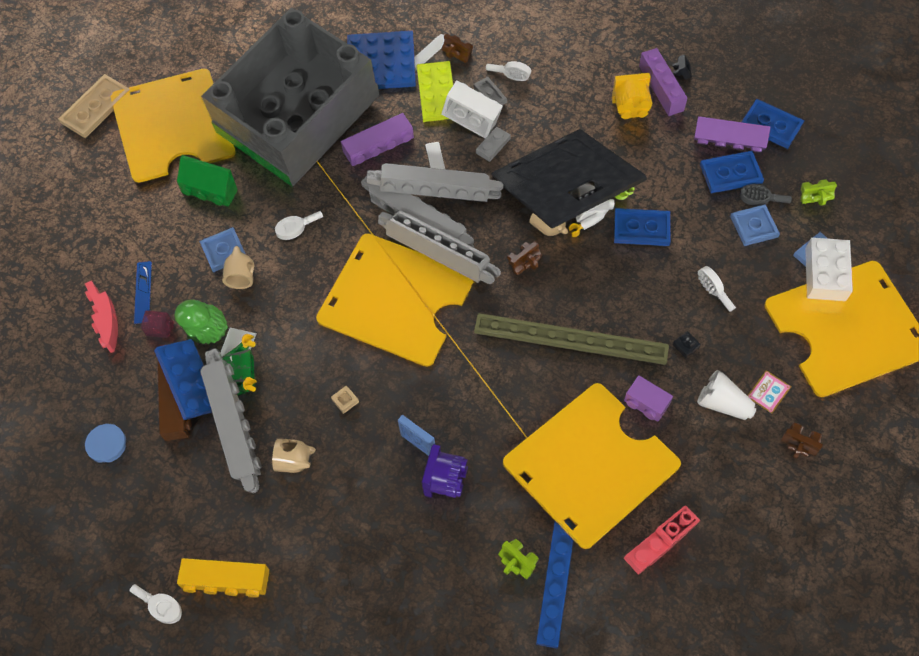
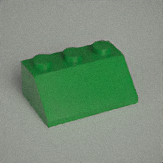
[177,155,238,207]

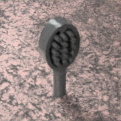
[740,184,792,206]

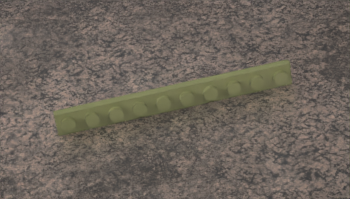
[474,313,669,365]

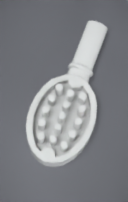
[486,61,531,81]
[275,211,323,240]
[698,266,736,312]
[130,584,182,624]

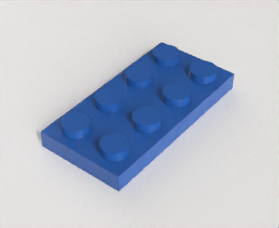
[154,339,212,420]

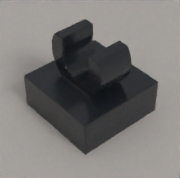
[672,54,692,80]
[672,331,701,358]

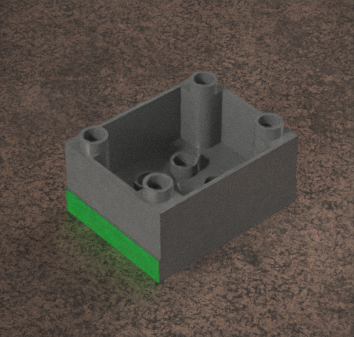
[201,8,380,187]

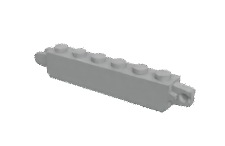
[366,163,503,202]
[361,176,474,248]
[378,210,501,284]
[201,349,262,493]

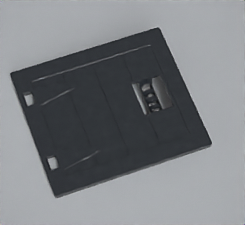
[491,129,647,228]

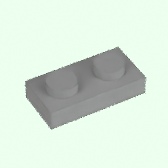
[474,77,507,105]
[476,127,511,162]

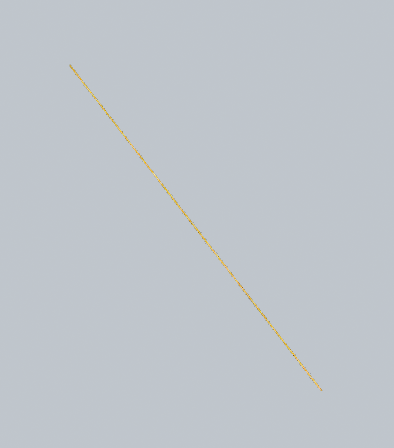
[317,161,528,438]

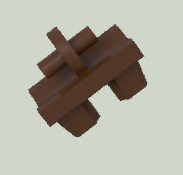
[441,34,473,63]
[507,241,542,276]
[781,422,823,459]

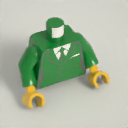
[222,334,257,396]

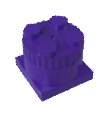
[422,444,468,498]

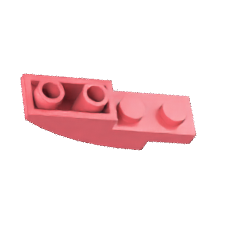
[85,280,118,353]
[624,505,701,575]

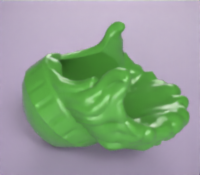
[175,299,228,344]

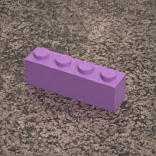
[639,48,687,116]
[341,113,414,166]
[694,116,770,152]

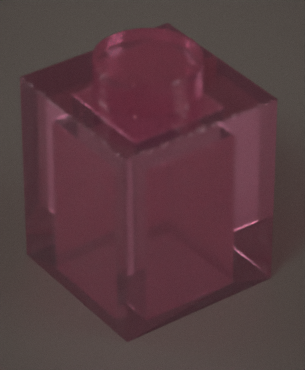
[141,311,174,338]

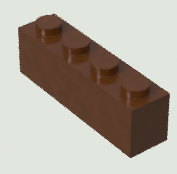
[158,362,191,441]

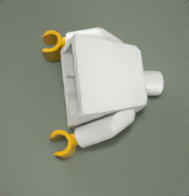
[568,182,615,237]

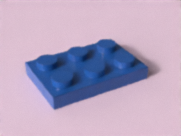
[741,99,805,149]
[700,151,764,193]
[614,208,670,246]

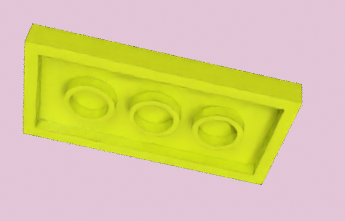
[417,61,453,122]

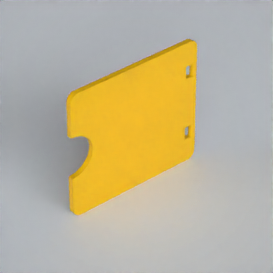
[110,69,236,183]
[316,234,474,367]
[764,261,919,397]
[503,383,681,549]

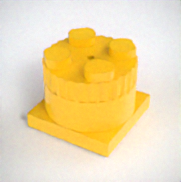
[612,73,653,119]

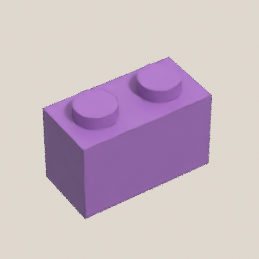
[624,375,673,422]

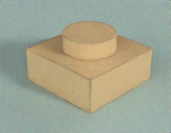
[331,385,359,414]

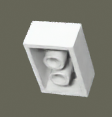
[442,80,503,139]
[805,237,853,301]

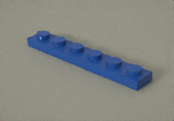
[536,519,575,649]

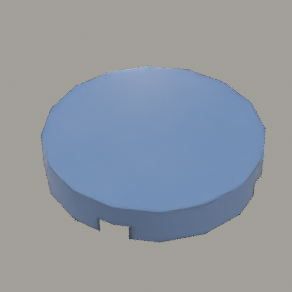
[85,424,126,463]

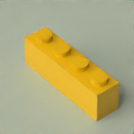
[177,558,269,598]

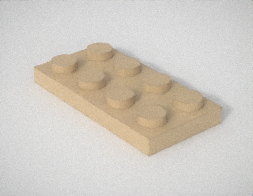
[58,74,131,138]

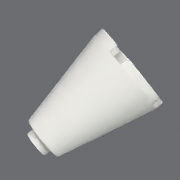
[697,370,756,420]

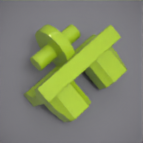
[801,179,837,206]
[498,539,539,579]

